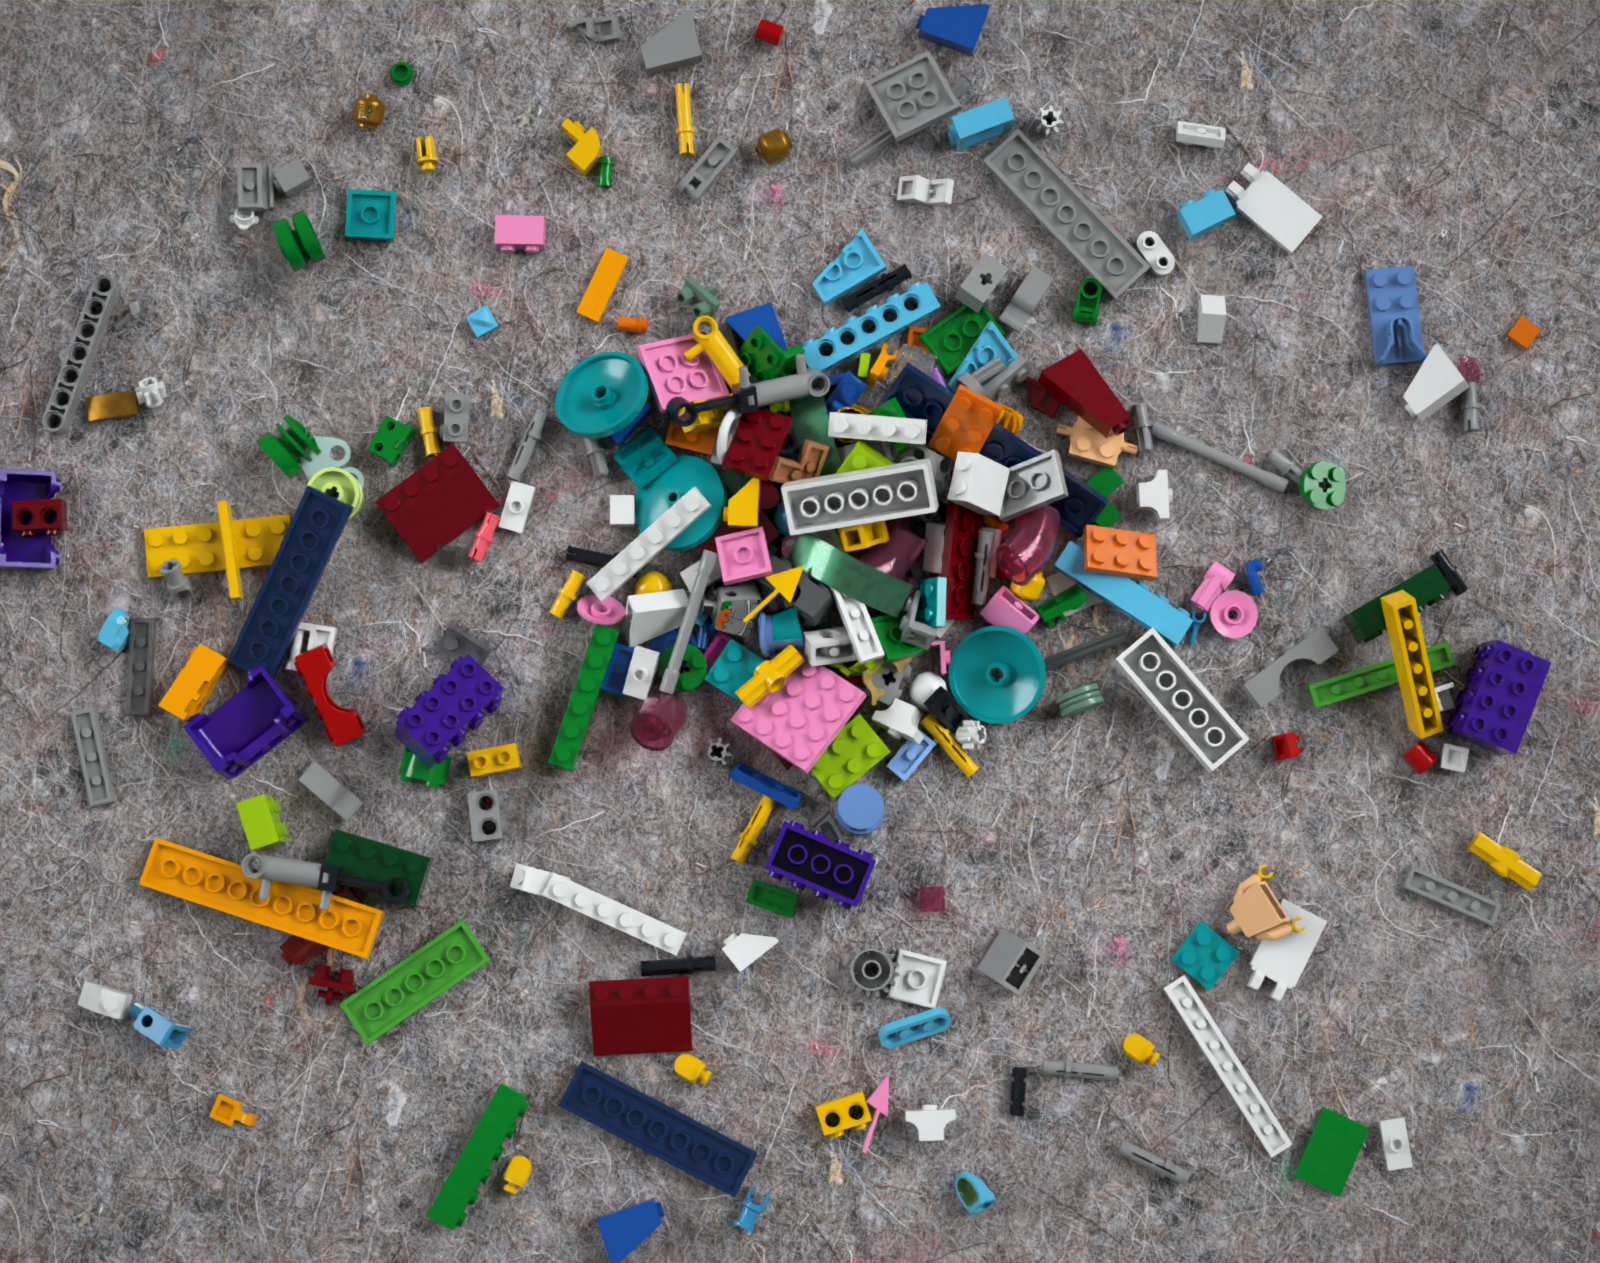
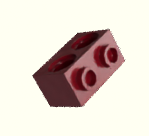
[12,499,68,537]

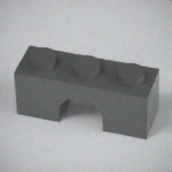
[755,555,833,626]

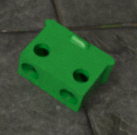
[368,415,415,467]

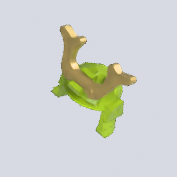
[827,658,911,706]

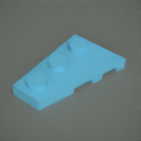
[812,228,887,306]
[948,321,1018,394]

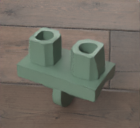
[676,277,721,320]

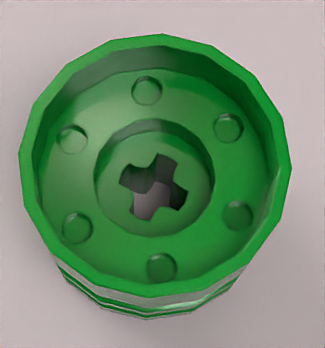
[256,414,322,479]

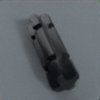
[1010,1067,1027,1116]

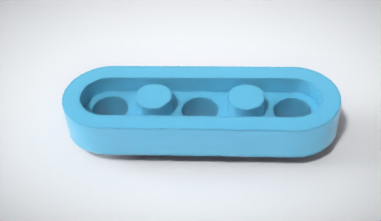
[878,1007,951,1048]

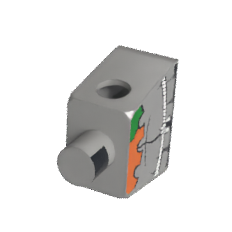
[700,586,761,638]

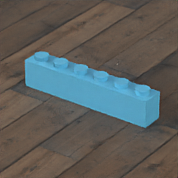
[1052,541,1194,647]

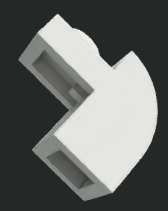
[510,863,570,897]

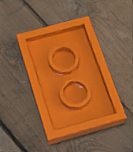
[927,384,1003,461]
[1083,524,1157,581]

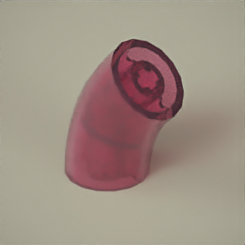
[996,505,1060,586]
[857,519,928,580]
[629,691,689,751]

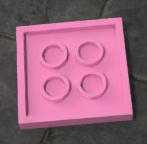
[637,331,730,414]

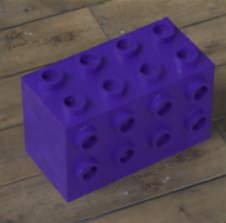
[1447,640,1551,755]
[395,654,504,770]
[765,820,876,910]

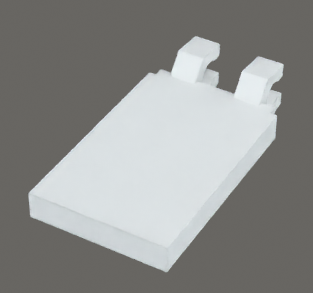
[1225,163,1322,255]
[1247,899,1327,1002]

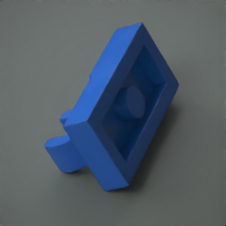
[825,371,868,418]

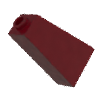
[1038,349,1131,438]

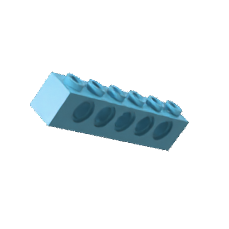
[801,282,941,373]

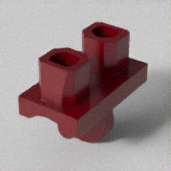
[308,964,357,1007]

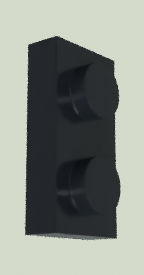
[924,686,970,734]

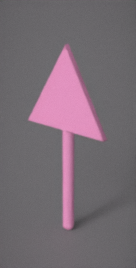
[862,1076,889,1153]

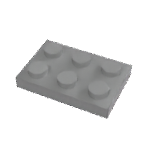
[999,449,1068,522]

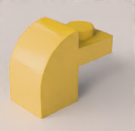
[561,118,601,176]

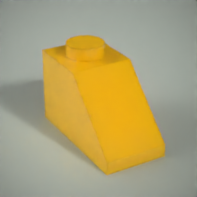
[723,478,760,529]

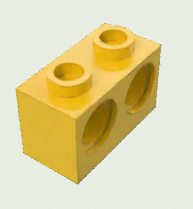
[467,743,522,778]
[815,1091,872,1138]

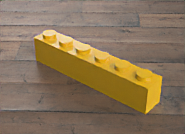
[1380,590,1444,739]

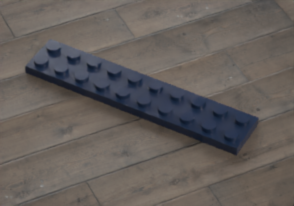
[880,362,1109,538]

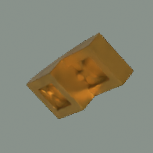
[85,390,140,423]

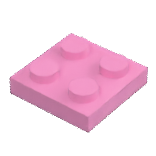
[715,526,773,586]

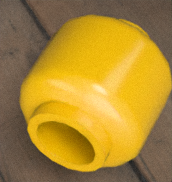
[1009,566,1045,604]

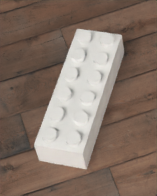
[781,458,939,536]
[1113,627,1250,773]

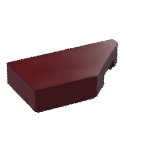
[1024,376,1062,419]

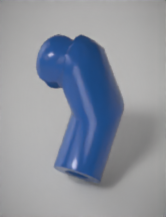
[1246,558,1265,596]
[696,619,720,650]

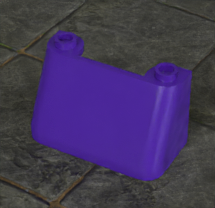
[0,468,60,571]
[183,666,306,779]

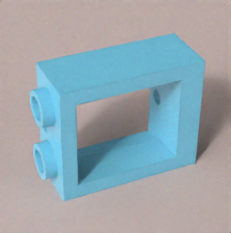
[947,97,1014,152]

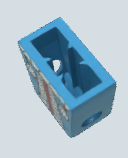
[128,1003,191,1049]

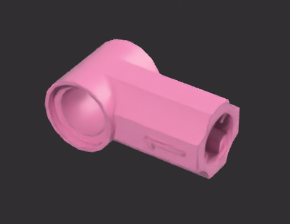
[1190,561,1236,612]

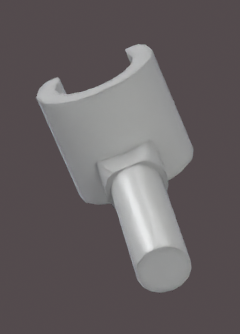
[113,301,144,330]

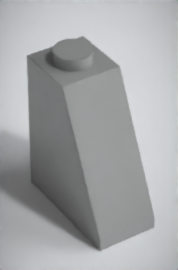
[637,10,703,76]

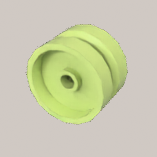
[307,467,364,522]

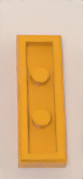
[576,247,629,324]

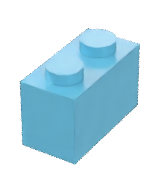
[1177,189,1236,240]

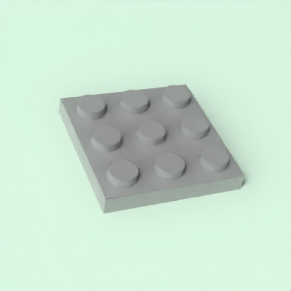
[865,51,961,142]

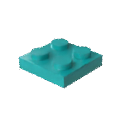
[345,189,397,241]
[915,577,947,628]
[704,639,765,705]
[1170,921,1240,991]

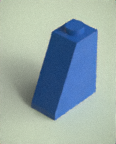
[916,4,990,56]
[725,302,788,351]
[597,1197,665,1263]

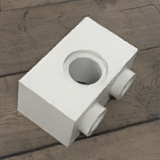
[803,626,858,667]

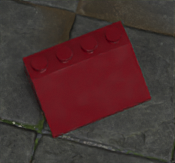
[375,444,500,563]
[589,976,693,1056]

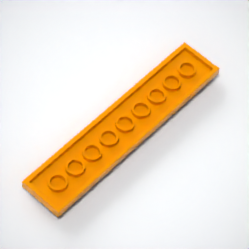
[139,837,385,959]

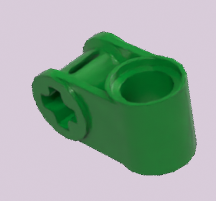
[1071,278,1102,326]

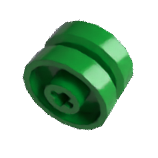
[272,209,326,272]

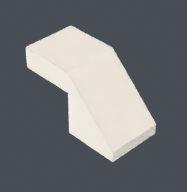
[897,175,954,206]

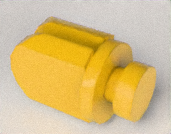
[416,135,438,173]
[1123,1034,1160,1067]
[674,1054,712,1085]
[503,1156,532,1195]

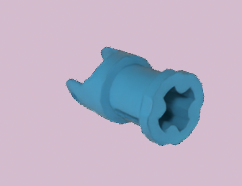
[733,1184,771,1233]

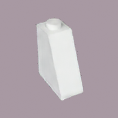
[1403,343,1470,421]
[622,589,689,647]

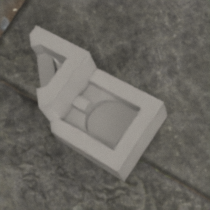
[570,14,621,44]

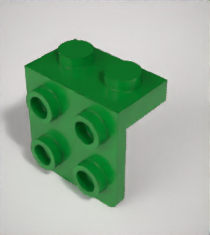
[737,326,805,382]

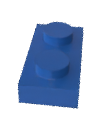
[601,643,634,697]

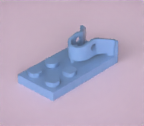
[1364,266,1428,366]

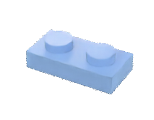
[886,729,936,782]

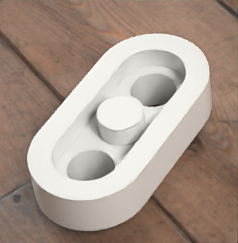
[1136,231,1175,276]

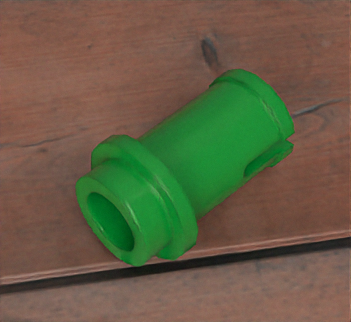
[596,156,615,188]

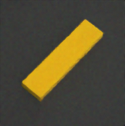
[217,501,244,601]

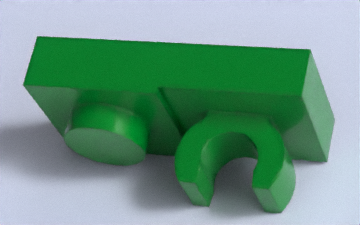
[1035,584,1088,629]

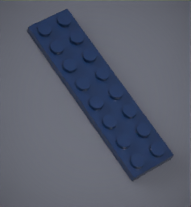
[227,485,354,679]
[558,1061,758,1198]

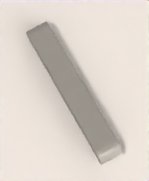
[42,274,119,436]

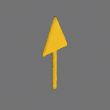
[743,566,804,623]

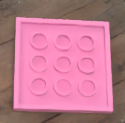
[730,650,867,774]

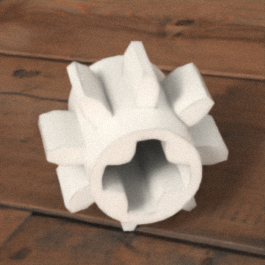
[1034,105,1064,137]
[135,377,167,408]
[956,720,987,750]

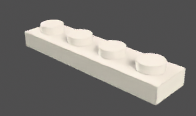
[828,412,928,444]

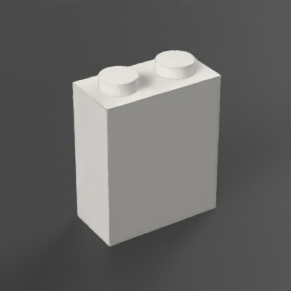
[947,451,1010,516]

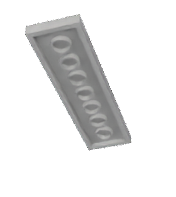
[983,129,1151,301]

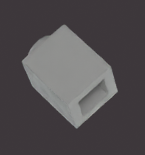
[273,158,314,198]

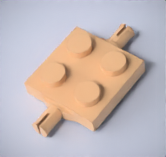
[1056,416,1138,469]

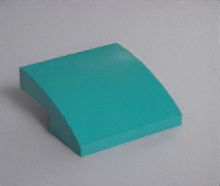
[612,426,678,490]

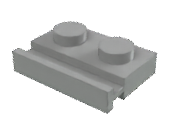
[237,163,274,211]

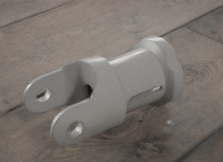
[159,559,193,602]

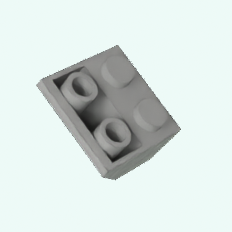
[977,928,1047,997]

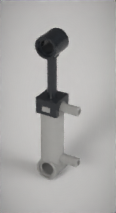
[666,353,830,427]
[241,854,412,911]

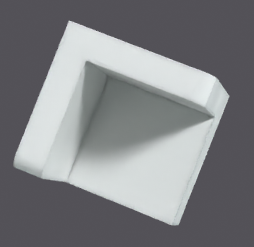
[610,495,636,527]
[1435,682,1455,712]

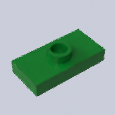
[746,879,800,918]

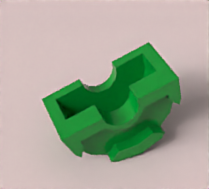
[398,746,452,789]

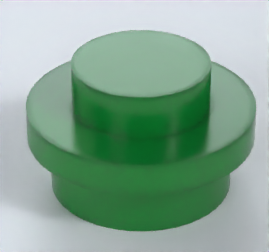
[390,62,414,86]

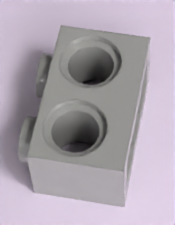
[467,789,508,843]

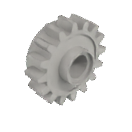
[846,943,900,997]

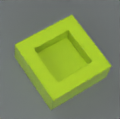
[857,352,871,382]

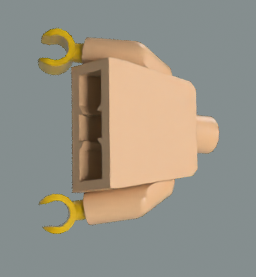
[1226,865,1306,941]

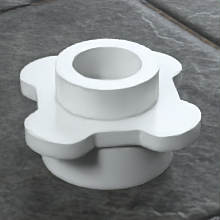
[230,208,259,230]

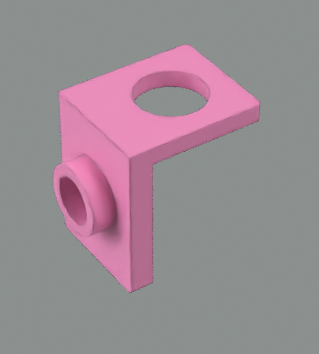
[930,641,950,676]

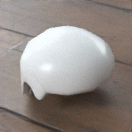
[909,671,947,712]

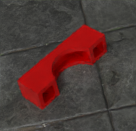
[294,642,367,747]

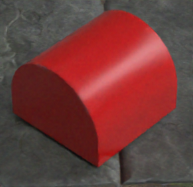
[755,19,784,46]
[1402,740,1438,774]

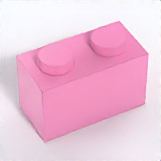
[495,215,546,253]
[979,585,1041,634]

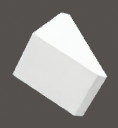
[1197,294,1226,345]

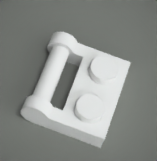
[285,622,337,677]

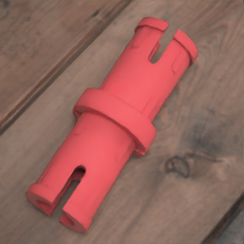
[468,512,501,563]

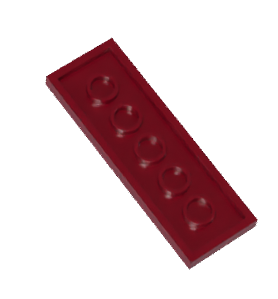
[941,471,983,620]

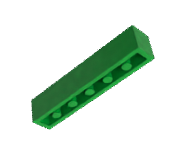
[548,624,621,772]
[426,1083,530,1230]

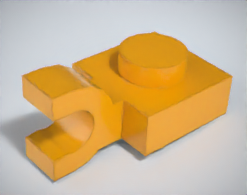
[866,343,901,387]
[209,1093,258,1126]

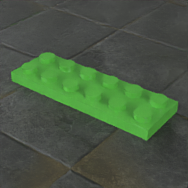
[340,919,491,1045]

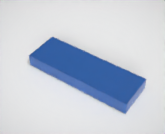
[729,762,803,810]

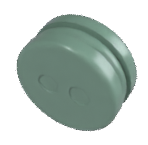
[1055,683,1104,718]

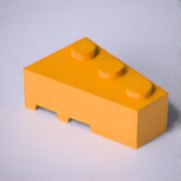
[158,643,228,721]

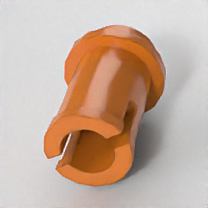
[617,316,648,335]
[983,515,1009,535]

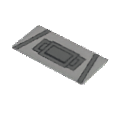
[810,811,847,843]

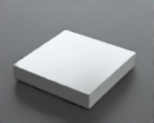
[887,949,947,1009]

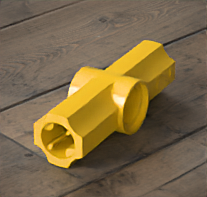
[734,644,805,709]
[1467,832,1542,892]

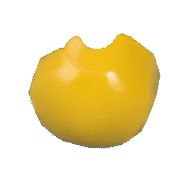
[634,571,672,595]

